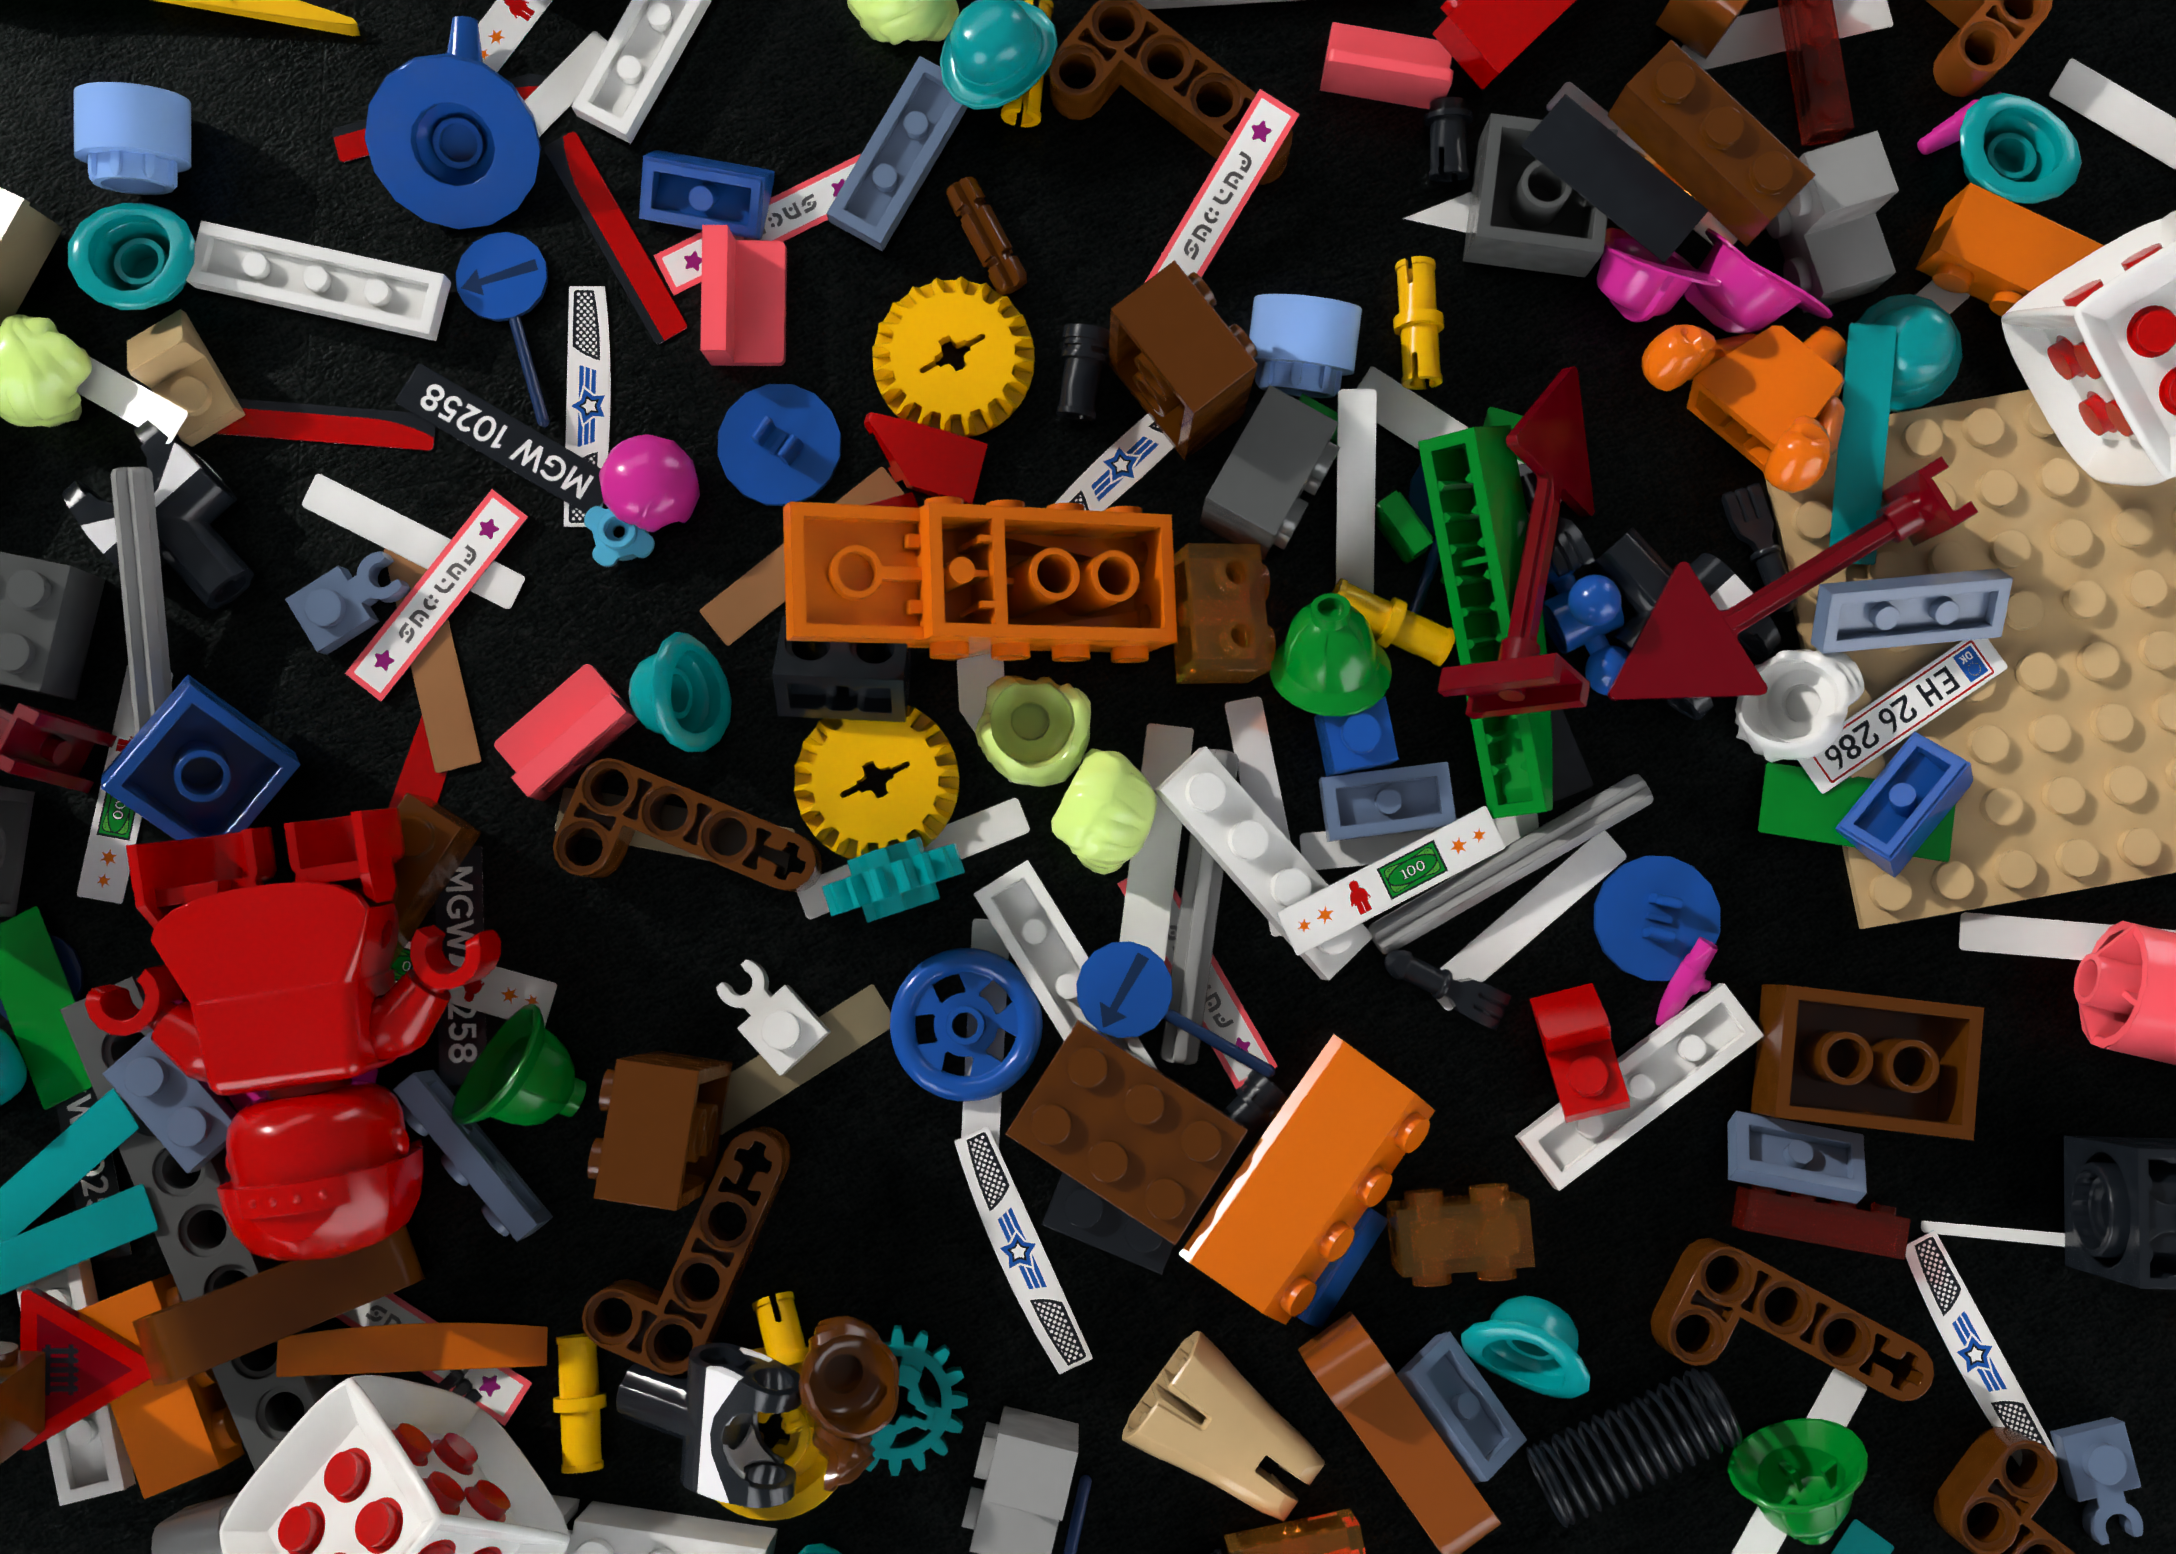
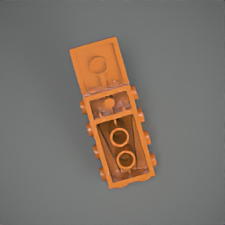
[783,496,1177,663]

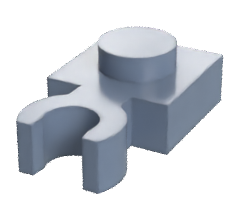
[285,551,411,655]
[2050,1417,2143,1545]

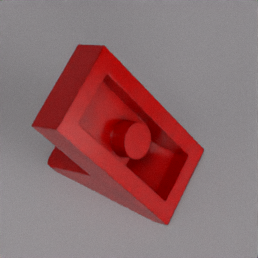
[1530,983,1630,1123]

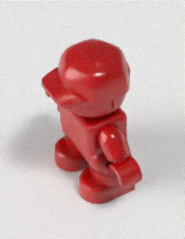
[85,808,501,1261]

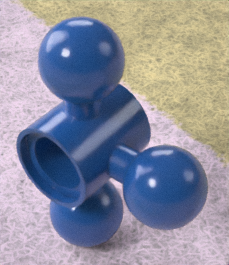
[1542,563,1629,696]

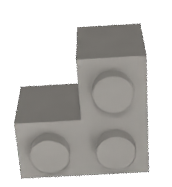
[1766,130,1899,313]
[962,1406,1079,1554]

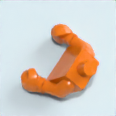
[1642,325,1847,493]

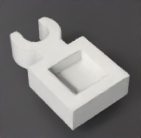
[716,960,831,1076]

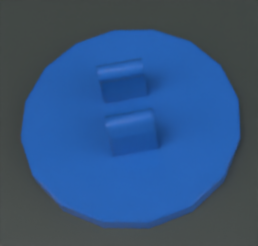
[718,384,841,506]
[1594,856,1720,981]

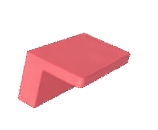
[1320,22,1454,109]
[700,225,787,366]
[494,664,638,802]

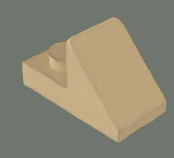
[127,309,246,447]

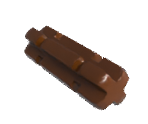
[947,176,1027,296]

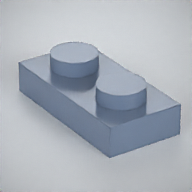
[1319,762,1456,842]
[102,1031,237,1174]
[1727,1111,1867,1204]
[1396,1331,1527,1483]

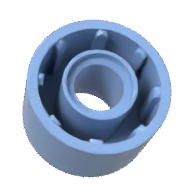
[73,82,191,195]
[1249,294,1362,398]

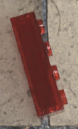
[1778,0,1854,146]
[1732,1184,1911,1260]

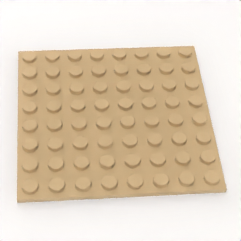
[1765,390,2176,929]

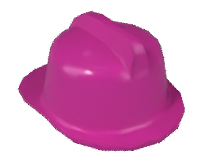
[1597,228,1721,323]
[1684,228,1833,334]

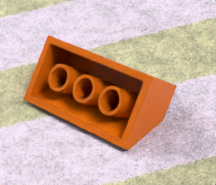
[1179,1034,1435,1325]

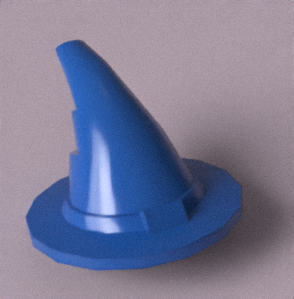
[365,16,541,229]

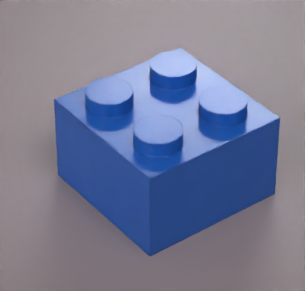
[101,675,300,840]

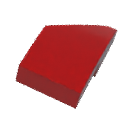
[864,412,988,504]

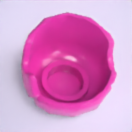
[599,434,700,532]

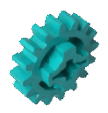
[822,837,965,923]
[865,1325,968,1476]

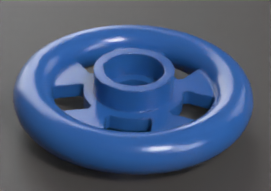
[890,948,1043,1102]

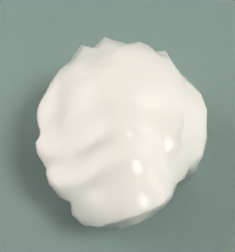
[1735,649,1864,763]

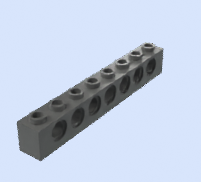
[60,976,335,1472]

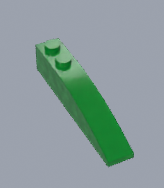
[1418,425,1553,819]

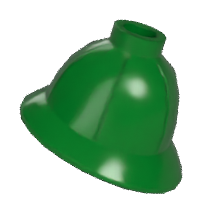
[1269,593,1392,717]
[452,1004,586,1126]
[1727,1418,1868,1545]

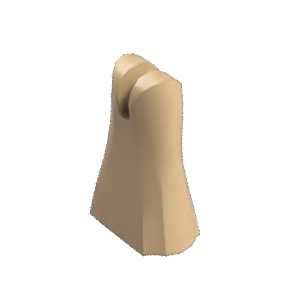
[1122,1331,1325,1521]

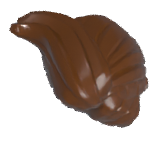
[799,1316,899,1491]

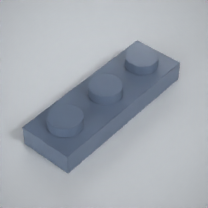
[826,56,968,252]
[1811,568,2013,654]
[393,1070,553,1242]

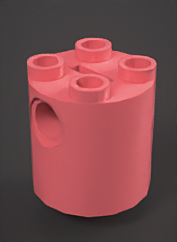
[2074,921,2176,1065]

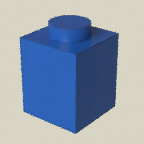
[1314,696,1399,777]

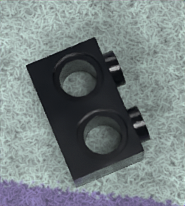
[772,616,912,722]

